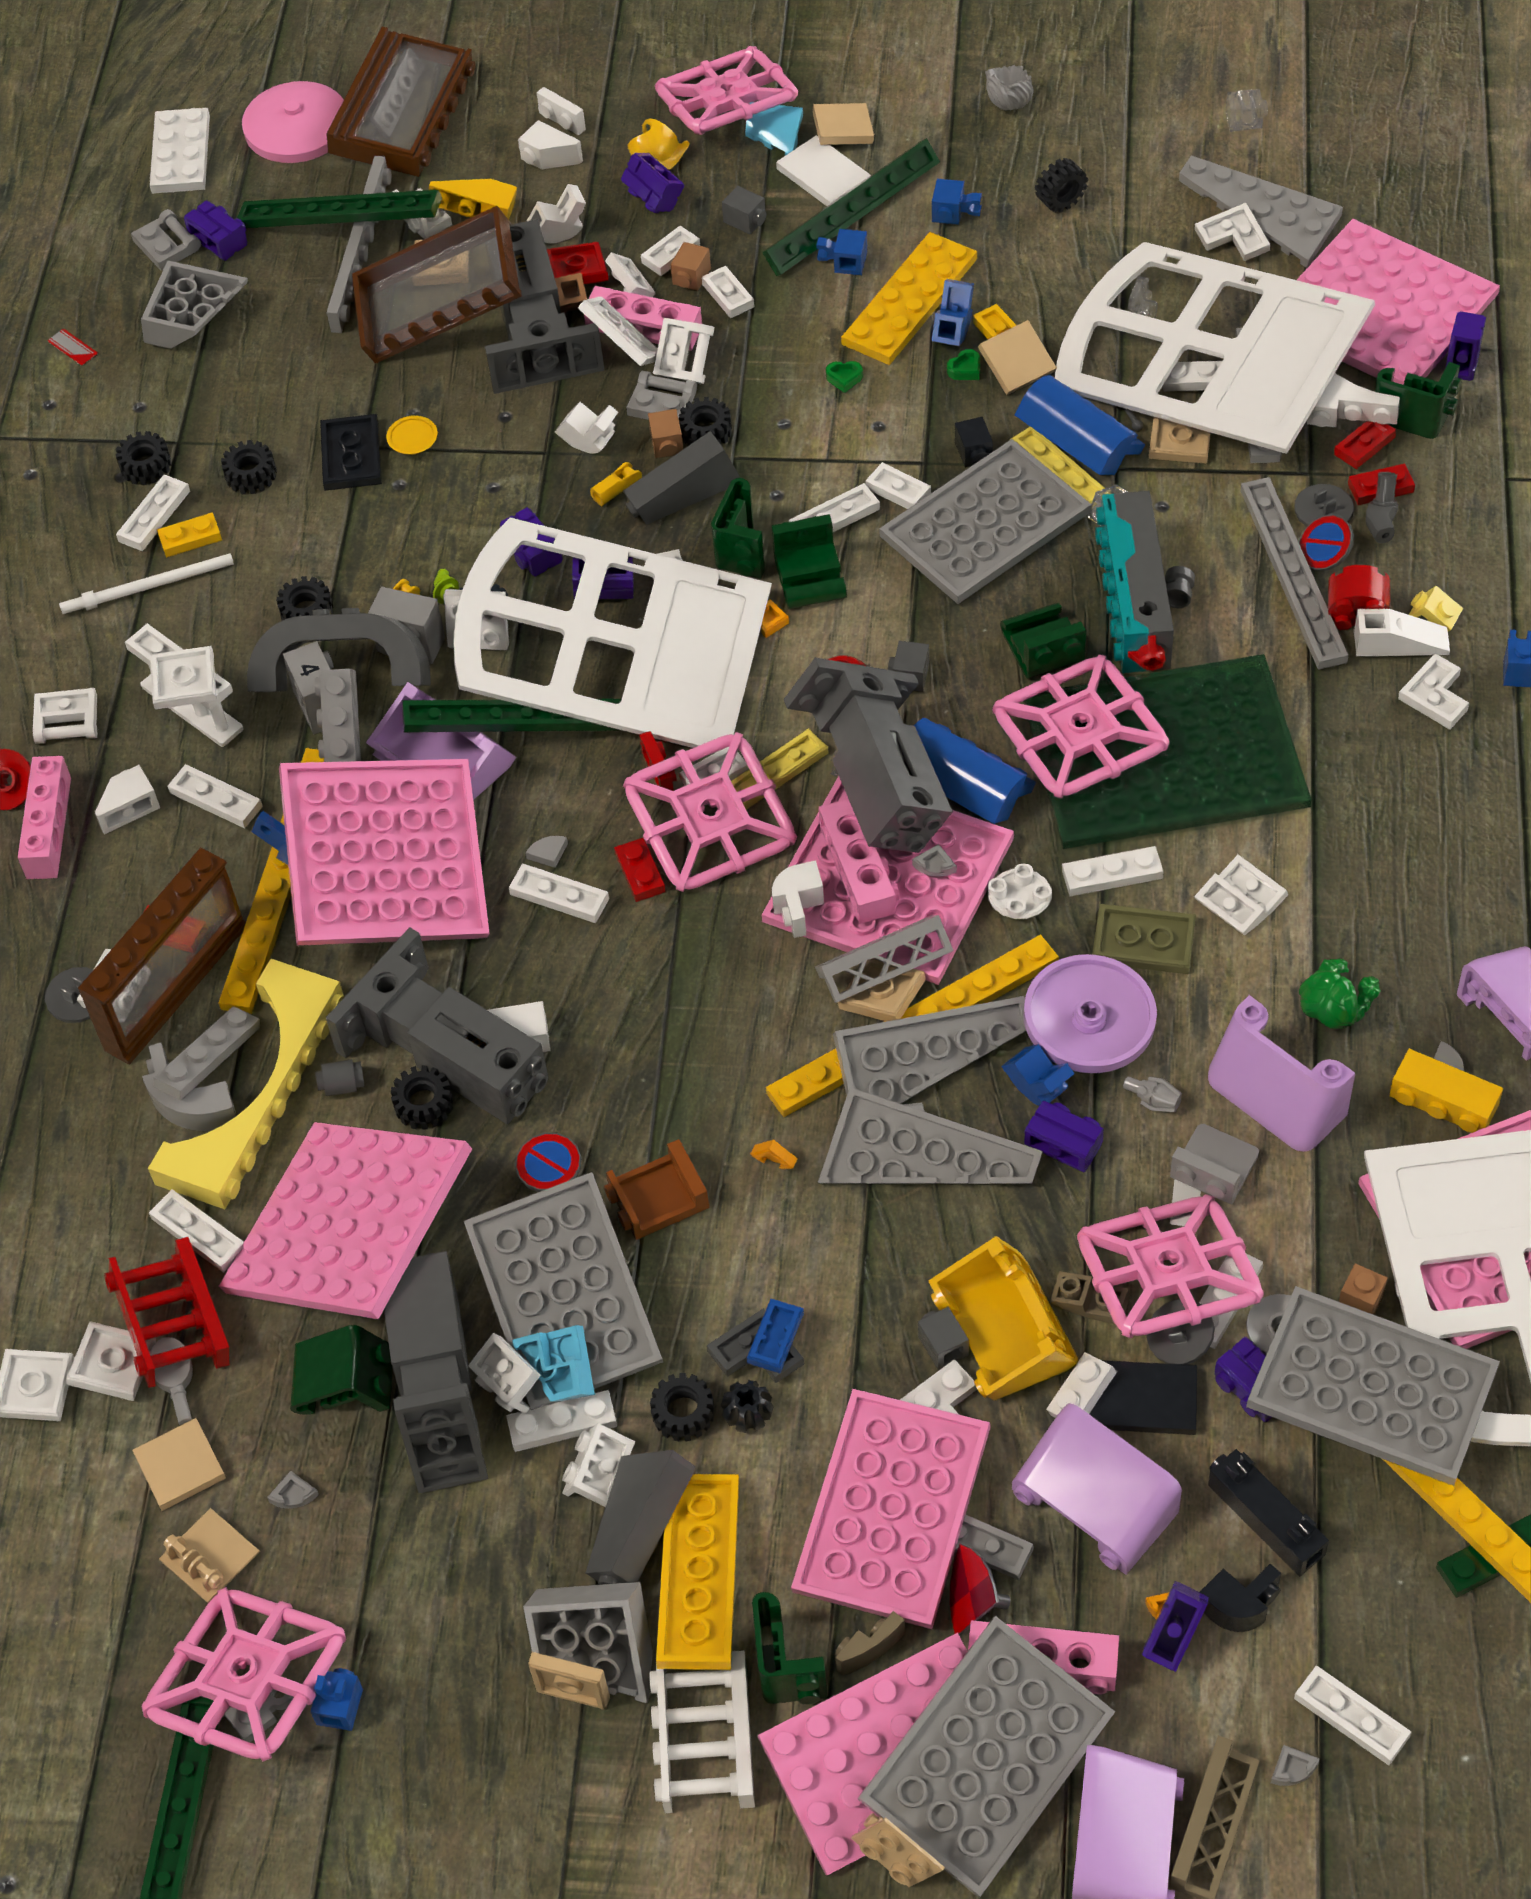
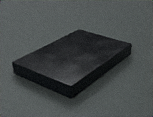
[320,414,382,491]
[1089,1360,1197,1435]

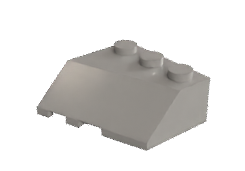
[141,260,248,349]
[523,1582,653,1703]

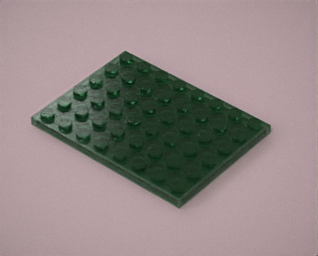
[1023,654,1312,849]

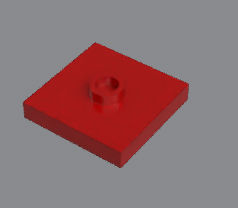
[547,242,609,284]

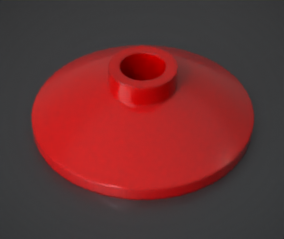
[0,749,31,810]

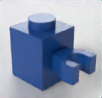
[932,179,982,225]
[816,229,868,275]
[1503,630,1531,687]
[310,1668,363,1731]

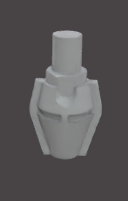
[1123,1076,1182,1112]

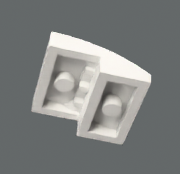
[1194,854,1288,935]

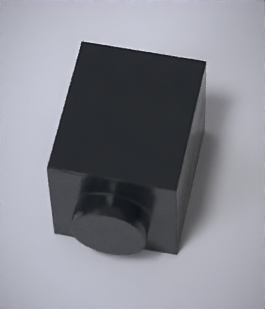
[955,416,993,468]

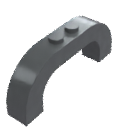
[247,608,431,692]

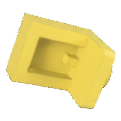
[1409,586,1463,632]

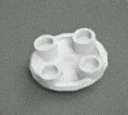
[988,864,1052,919]

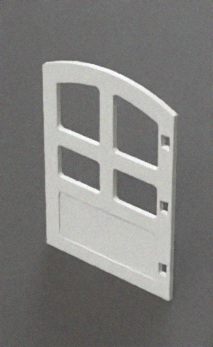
[1055,242,1375,454]
[453,518,772,753]
[1364,1130,1531,1446]

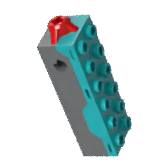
[1095,491,1174,673]

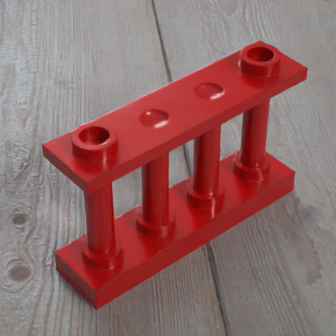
[104,1237,229,1388]

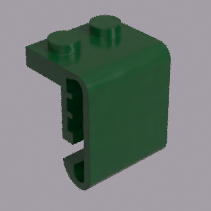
[1375,362,1462,439]
[711,478,765,579]
[771,514,847,609]
[1000,603,1086,679]
[290,1325,392,1415]
[752,1592,828,1705]

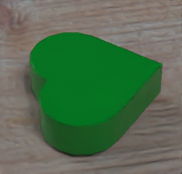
[947,349,980,380]
[825,361,863,393]

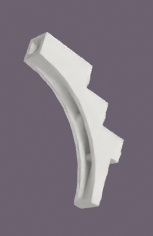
[1307,373,1400,427]

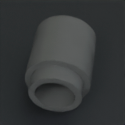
[315,1059,365,1096]

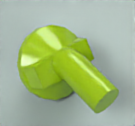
[433,569,459,604]

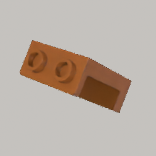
[604,1139,710,1240]

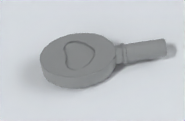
[150,1337,193,1426]

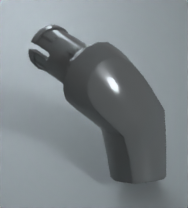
[1366,472,1398,543]

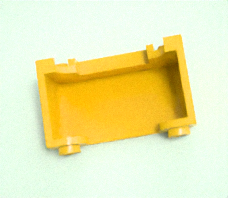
[929,1236,1079,1400]

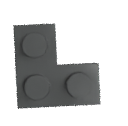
[707,1308,804,1383]

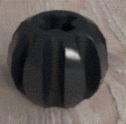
[721,1380,774,1433]

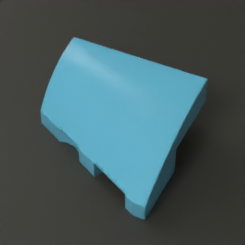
[745,102,803,156]
[512,1325,595,1402]

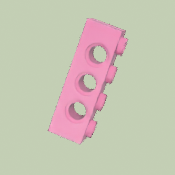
[584,286,702,351]
[18,756,71,879]
[819,799,900,924]
[968,1620,1119,1694]

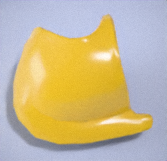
[628,119,690,170]

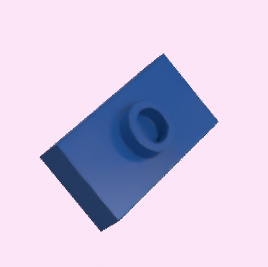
[747,1299,804,1373]

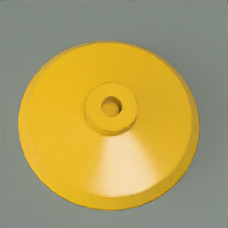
[386,416,438,455]

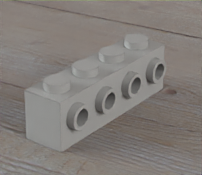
[315,669,361,762]

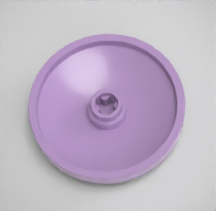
[1023,954,1157,1073]

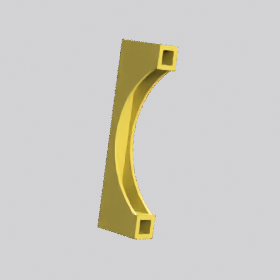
[148,959,345,1210]

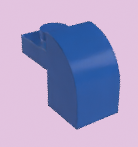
[932,279,974,346]
[1001,1044,1075,1106]

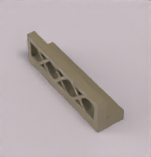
[1169,1735,1260,1899]

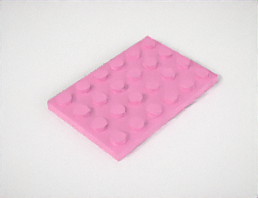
[791,1389,990,1629]
[758,1633,968,1876]

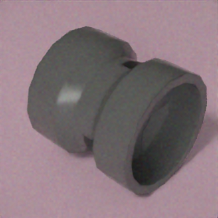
[1165,566,1195,609]

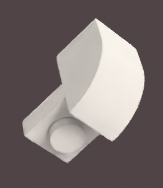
[527,184,586,244]
[555,402,618,454]
[772,860,824,938]

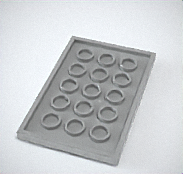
[879,439,1091,604]
[464,1172,663,1410]
[1246,1286,1500,1486]
[857,1616,1115,1897]

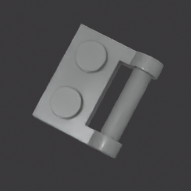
[131,209,201,271]
[626,370,697,420]

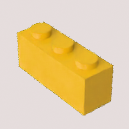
[1389,1048,1503,1133]

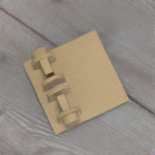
[159,1508,260,1603]
[851,1813,945,1887]

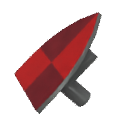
[950,1544,1011,1636]

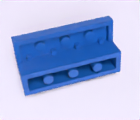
[1014,375,1145,475]
[914,718,1036,824]

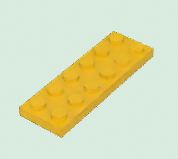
[841,232,977,365]
[656,1474,739,1670]

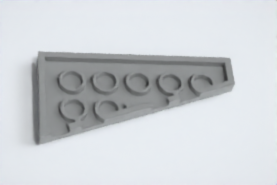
[1179,155,1343,268]
[833,996,1026,1104]
[818,1087,1043,1184]

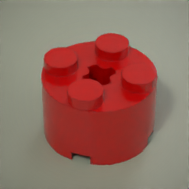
[1328,565,1390,630]

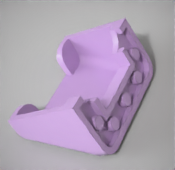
[366,682,517,800]
[1457,946,1531,1077]
[1208,995,1355,1152]
[1012,1403,1182,1575]
[1072,1745,1184,1899]

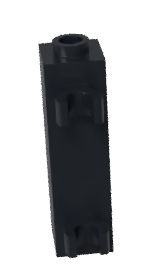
[1208,1449,1329,1577]

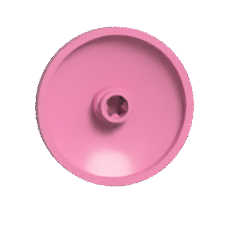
[242,81,344,163]

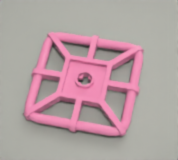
[655,46,798,135]
[992,655,1170,799]
[623,732,797,892]
[1077,1194,1264,1338]
[141,1587,346,1762]

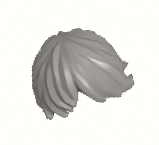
[985,65,1033,111]

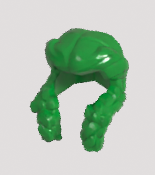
[1299,958,1380,1029]

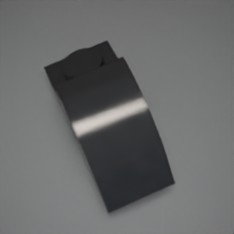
[1200,1563,1281,1632]

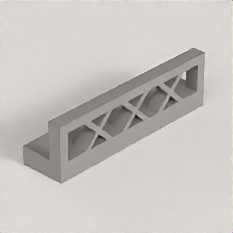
[815,915,954,1003]

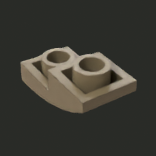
[1050,1271,1131,1324]
[835,1611,905,1675]

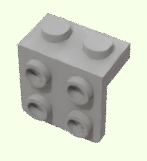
[1170,1124,1259,1205]

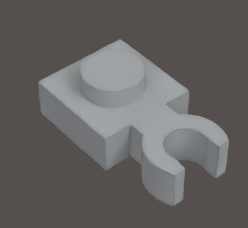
[224,1690,293,1742]

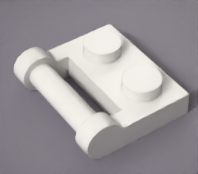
[653,318,715,384]
[33,688,97,744]

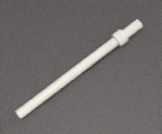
[59,553,234,614]

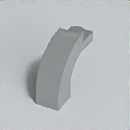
[142,1043,237,1131]

